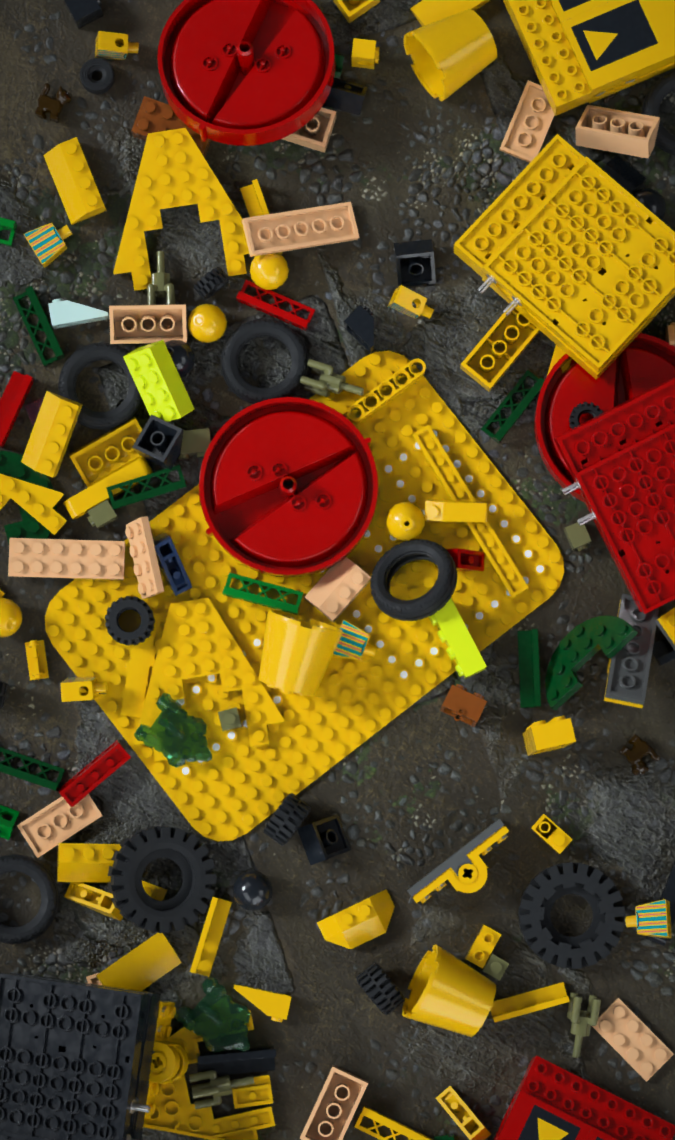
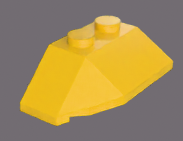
[317,889,395,949]

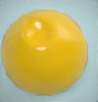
[250,253,289,290]
[188,304,227,343]
[386,502,425,541]
[0,598,22,638]

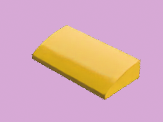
[410,0,490,27]
[69,417,142,488]
[96,932,182,991]

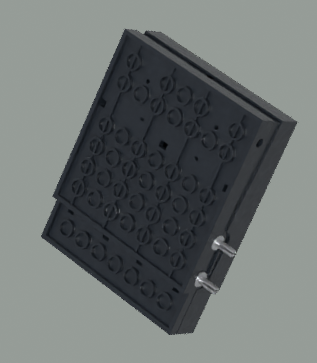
[0,973,161,1140]

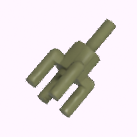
[147,251,175,305]
[300,359,364,397]
[567,992,601,1058]
[189,1070,255,1109]

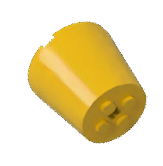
[403,9,497,101]
[259,609,343,696]
[402,944,496,1037]

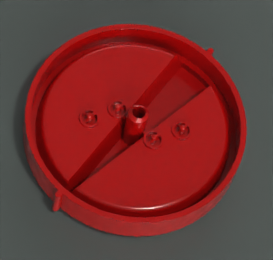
[157,0,336,146]
[534,333,675,503]
[199,397,378,577]

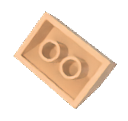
[304,557,371,622]

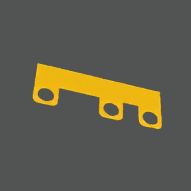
[120,612,163,718]

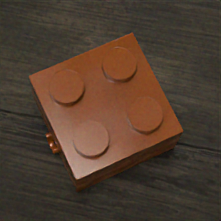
[440,684,487,727]

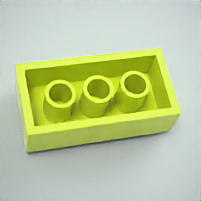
[123,340,195,422]
[428,598,487,679]

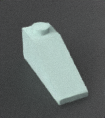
[48,298,110,329]

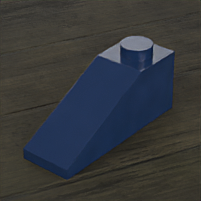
[153,533,192,596]

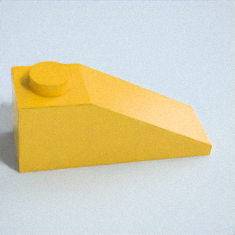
[425,498,488,522]
[64,882,123,921]
[234,984,292,1022]
[436,1086,491,1140]

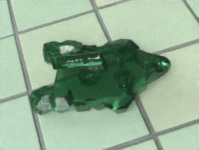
[134,693,212,768]
[175,976,251,1053]

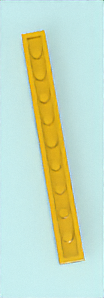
[412,425,529,598]

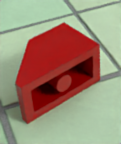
[446,548,485,572]

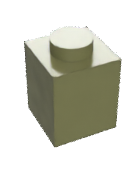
[87,500,118,529]
[564,522,592,552]
[218,707,242,732]
[482,953,509,981]

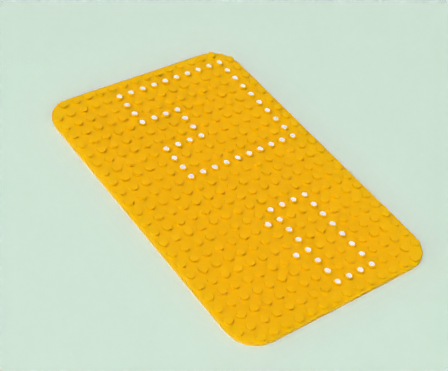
[45,351,564,842]

